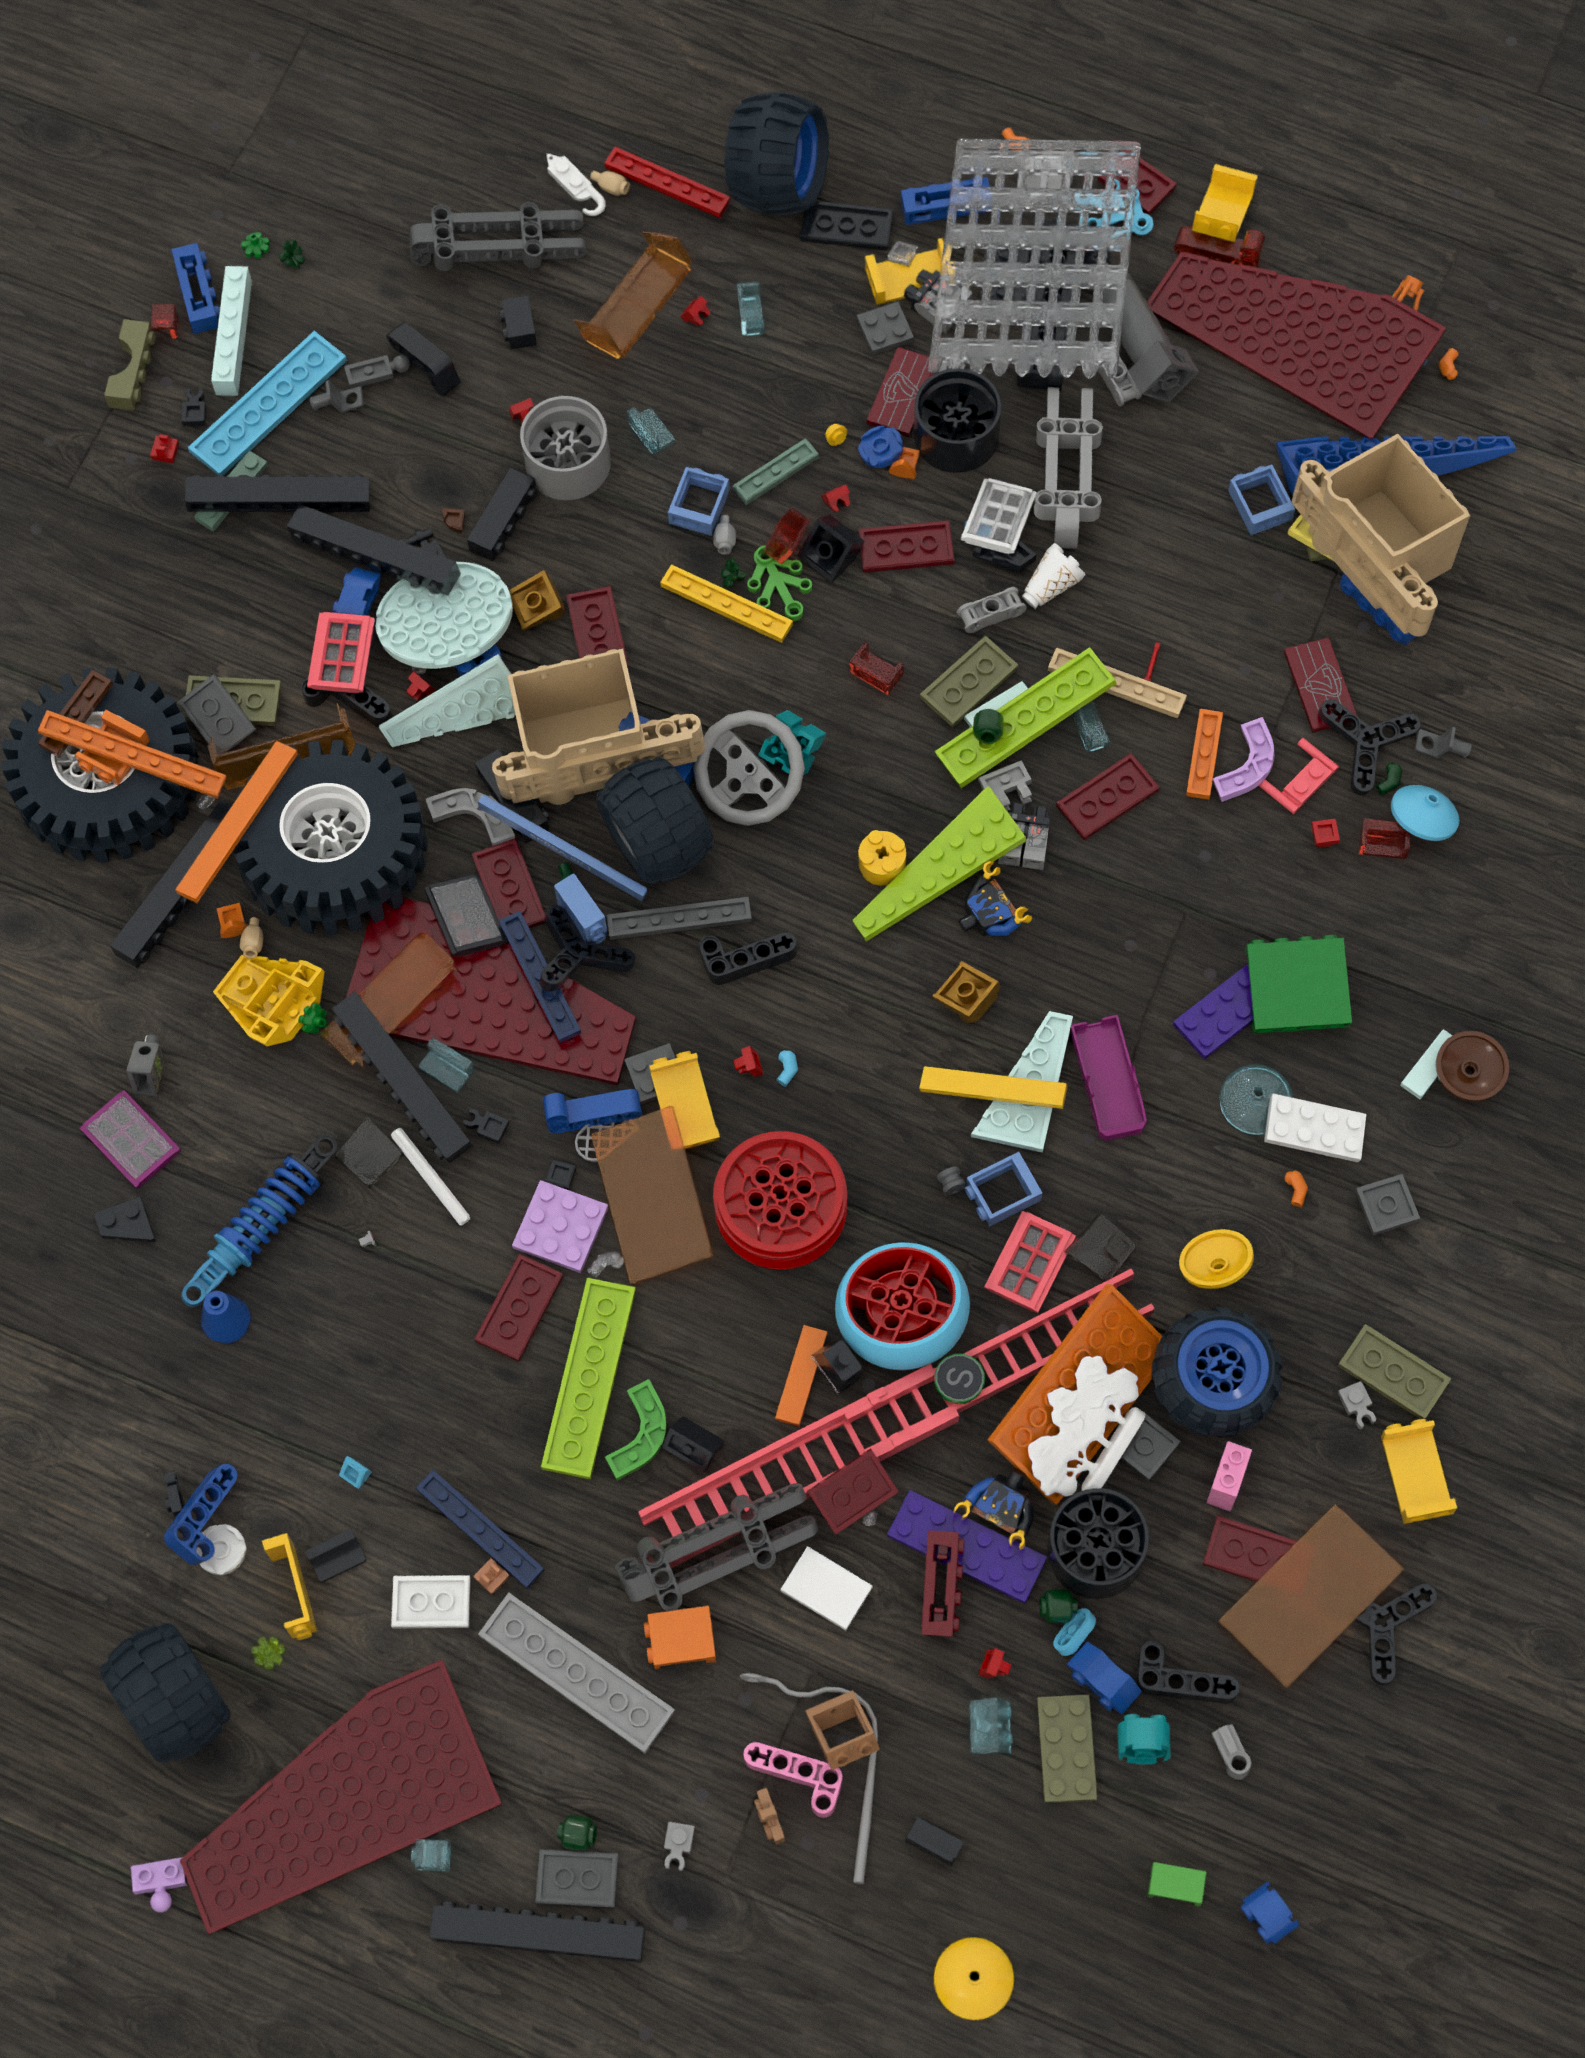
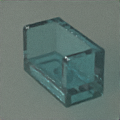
[737,281,764,336]

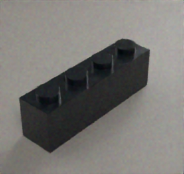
[467,468,537,561]
[475,749,550,844]

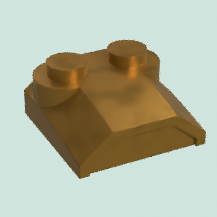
[509,570,565,631]
[932,961,1000,1023]

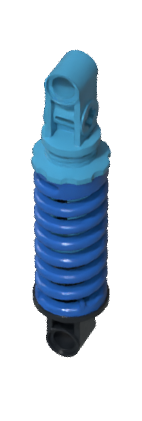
[181,1135,337,1307]

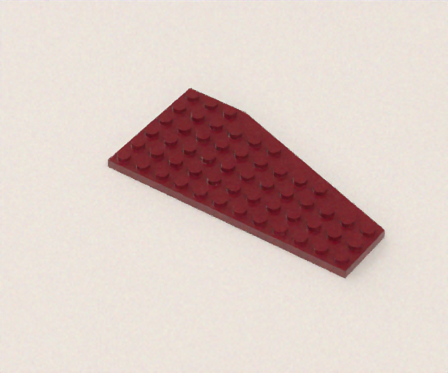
[1147,252,1446,440]
[346,898,636,1085]
[180,1659,502,1935]

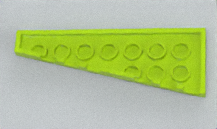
[852,786,1027,942]

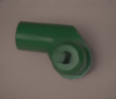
[1376,763,1402,795]

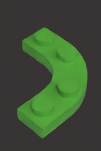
[605,1379,667,1481]

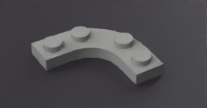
[426,788,515,846]

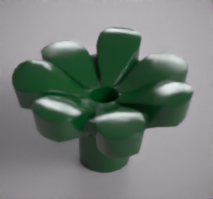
[279,239,305,269]
[721,557,746,587]

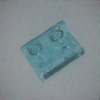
[970,1697,1013,1754]

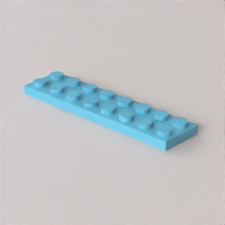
[188,331,347,475]

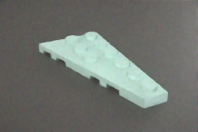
[379,654,516,747]
[971,1011,1073,1153]

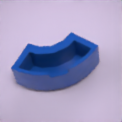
[333,567,381,629]
[1067,1642,1142,1714]

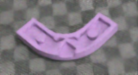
[1213,717,1274,802]

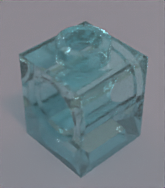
[411,1840,451,1871]

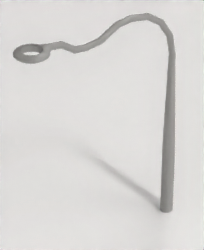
[740,1673,878,1884]

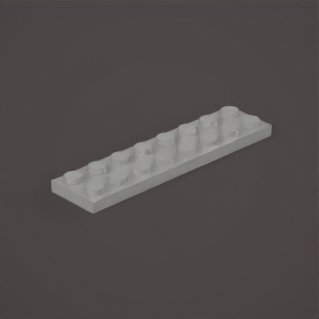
[478,1593,675,1754]

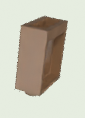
[805,1690,880,1770]

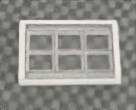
[961,478,1037,554]

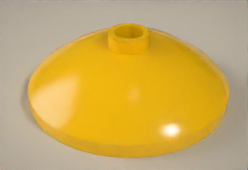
[1179,1229,1254,1289]
[934,1938,1014,2020]

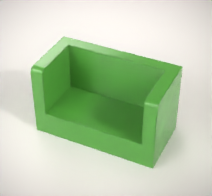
[1147,1862,1206,1907]

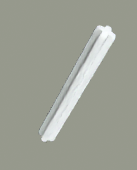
[391,1128,470,1225]

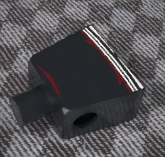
[811,1339,862,1395]

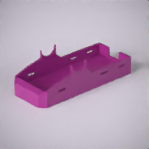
[1070,1015,1147,1141]

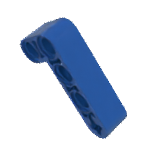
[543,1089,642,1133]
[164,1464,237,1565]

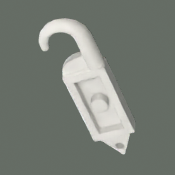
[547,154,606,216]

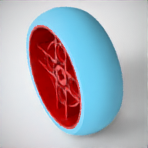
[835,1243,970,1370]

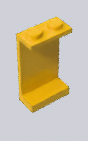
[1192,164,1258,242]
[865,238,957,305]
[649,1051,720,1153]
[1381,1419,1457,1524]
[262,1533,317,1640]

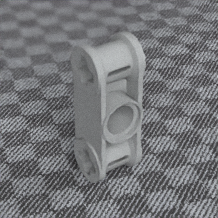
[1091,346,1141,406]
[957,587,1027,633]

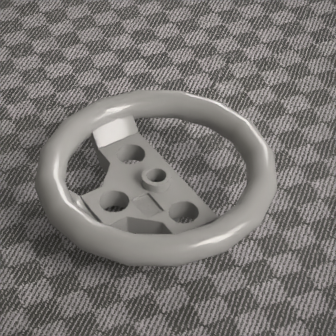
[693,710,805,826]

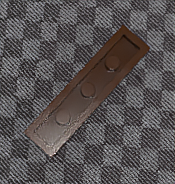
[38,670,113,757]

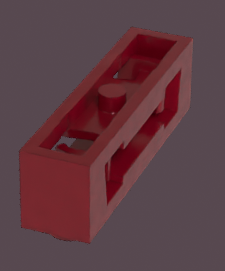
[921,1530,965,1637]

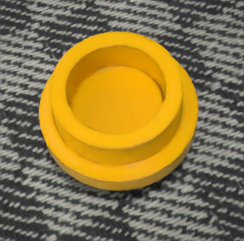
[825,424,847,446]

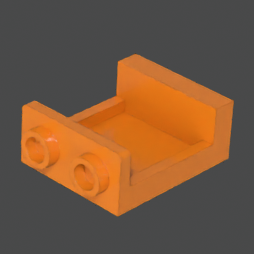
[75,710,150,786]
[644,1606,716,1670]

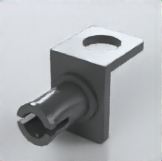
[310,380,364,413]
[1414,727,1472,759]

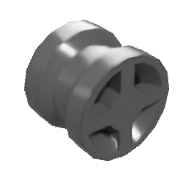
[936,1166,966,1195]

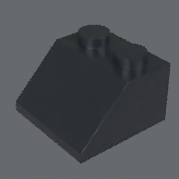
[797,515,865,582]

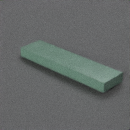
[733,438,819,505]

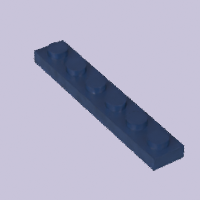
[498,911,581,1043]
[416,1470,545,1589]

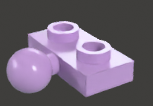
[131,1857,187,1912]

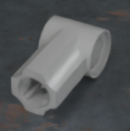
[1212,1724,1251,1780]

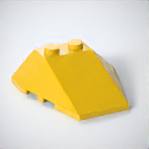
[213,955,325,1047]

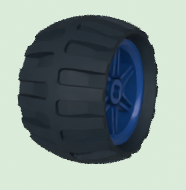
[724,92,829,215]

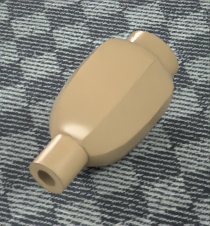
[590,171,630,196]
[240,917,263,958]

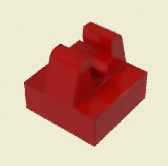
[680,296,711,326]
[509,398,534,423]
[150,434,179,463]
[821,485,850,512]
[406,671,437,701]
[1311,819,1340,848]
[733,1046,764,1077]
[978,1648,1011,1679]

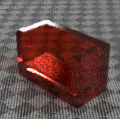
[763,507,810,564]
[850,642,904,695]
[1359,819,1411,859]

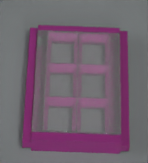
[80,1090,181,1189]

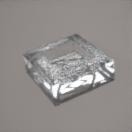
[888,241,918,266]

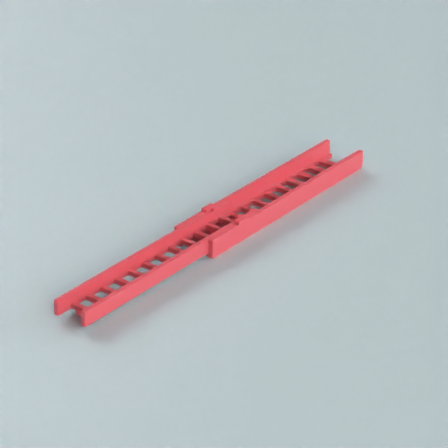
[638,1269,1154,1568]

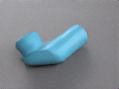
[776,1050,798,1087]

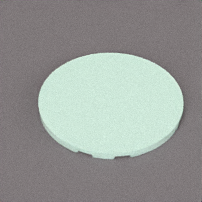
[375,562,513,669]

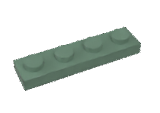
[194,451,268,532]

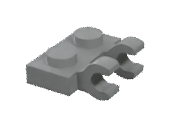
[979,760,1032,812]

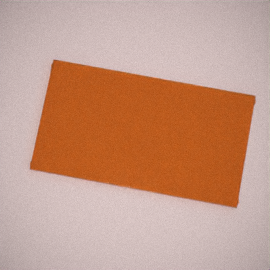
[591,1106,714,1285]
[1219,1504,1404,1688]

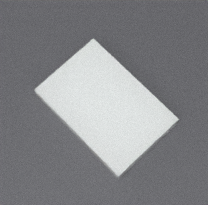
[781,1546,873,1631]
[391,1575,471,1628]

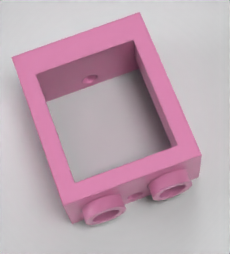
[1207,1441,1252,1512]

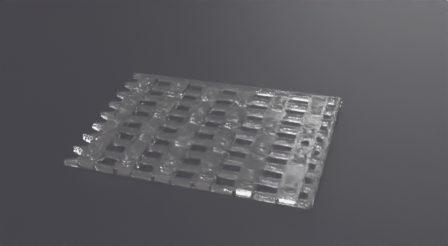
[928,139,1141,379]

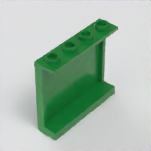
[1245,935,1352,1034]

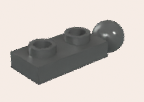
[344,355,410,389]

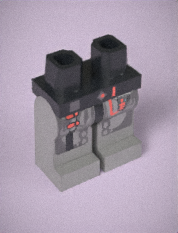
[904,269,973,333]
[998,803,1050,870]

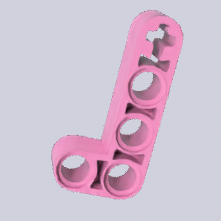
[744,1742,842,1818]

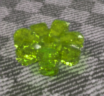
[252,1636,285,1670]

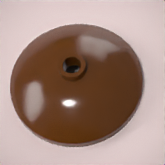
[1436,1031,1509,1102]

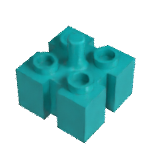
[758,710,826,775]

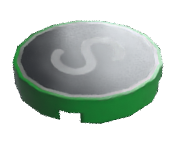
[935,1354,984,1404]

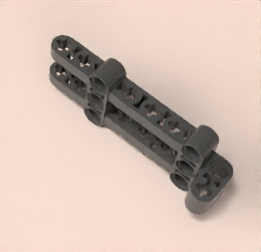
[409,202,587,271]
[615,1483,819,1611]

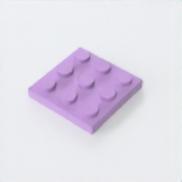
[512,1180,609,1273]

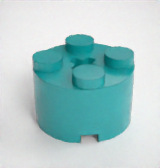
[1117,1714,1171,1765]

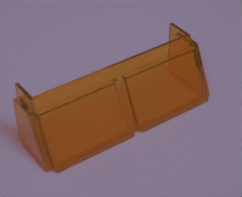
[574,231,692,359]
[207,703,355,790]
[320,932,457,1066]

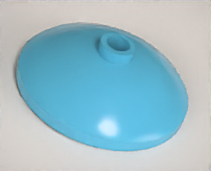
[1391,785,1459,841]

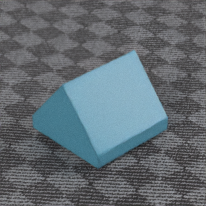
[339,1456,372,1489]

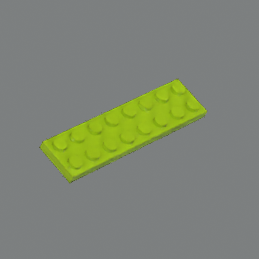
[935,647,1117,788]
[541,1278,636,1480]

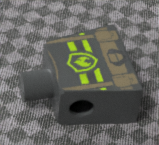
[127,1035,164,1097]

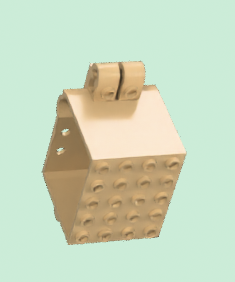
[1291,434,1470,636]
[492,649,705,805]

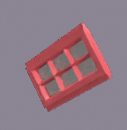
[307,612,375,693]
[984,1211,1076,1313]

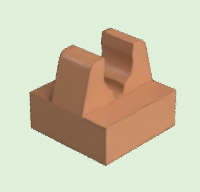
[473,1558,510,1596]

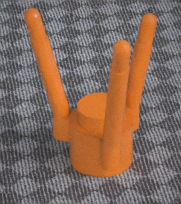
[1391,275,1424,311]

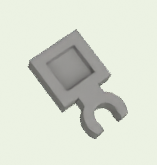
[1338,1381,1376,1429]
[664,1822,695,1871]

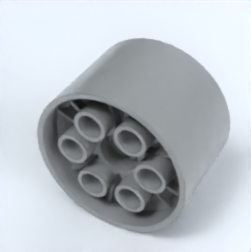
[520,396,611,500]

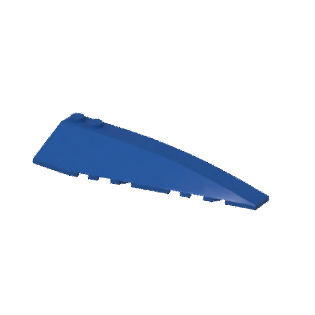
[1276,436,1516,496]

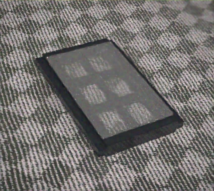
[424,874,507,957]

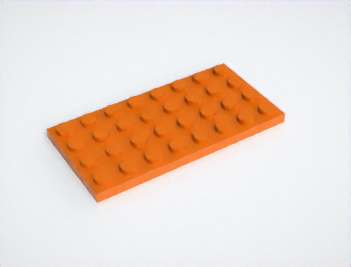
[988,1284,1162,1505]

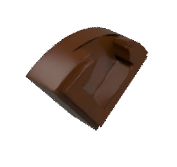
[442,508,466,534]

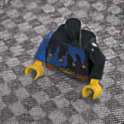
[958,861,1032,936]
[954,1468,1034,1550]

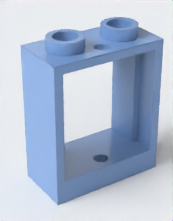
[1228,465,1295,535]
[668,467,730,536]
[554,873,608,944]
[965,1152,1042,1227]

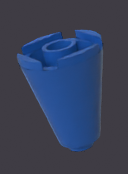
[201,1291,251,1344]

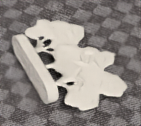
[1028,1356,1145,1497]

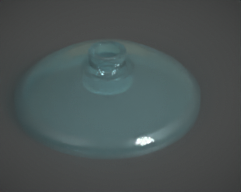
[1220,1064,1293,1134]

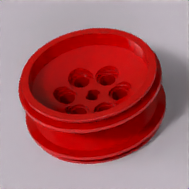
[713,1131,847,1270]

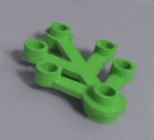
[747,546,812,621]

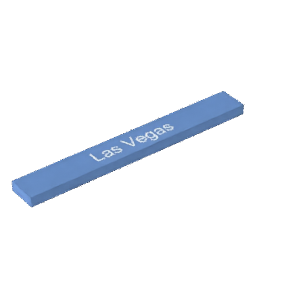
[478,795,647,902]

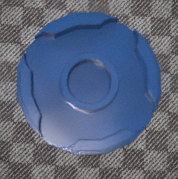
[858,426,904,468]

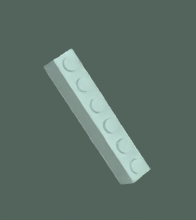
[211,266,252,396]

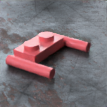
[1258,738,1339,814]

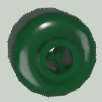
[973,709,1004,744]
[1039,1589,1078,1623]
[557,1815,597,1851]

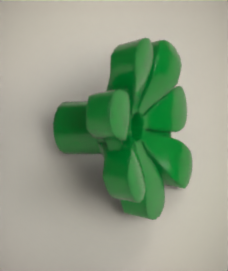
[241,232,270,258]
[298,1003,327,1034]

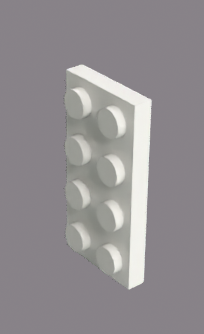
[1264,1094,1366,1162]

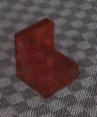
[151,304,179,338]

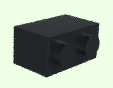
[499,296,537,349]

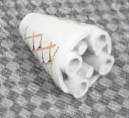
[1022,543,1085,609]

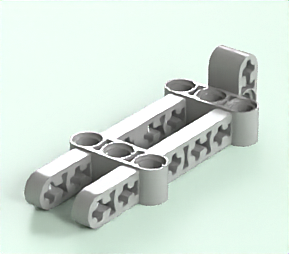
[1034,387,1103,549]

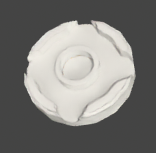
[196,1524,247,1575]

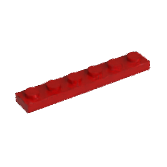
[604,147,730,218]

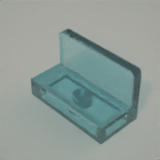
[627,407,674,455]
[1072,702,1109,752]
[419,1037,474,1092]

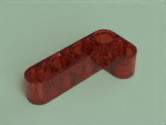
[1174,226,1265,268]

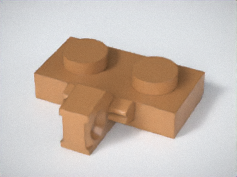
[754,1788,785,1845]

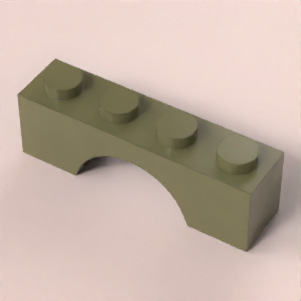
[104,319,156,411]

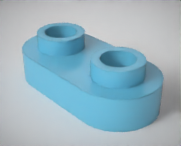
[1053,1608,1096,1656]

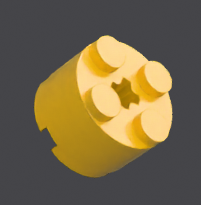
[859,830,906,886]

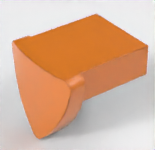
[889,447,920,479]
[217,903,248,938]

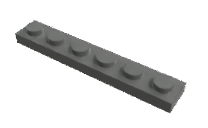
[607,897,752,940]

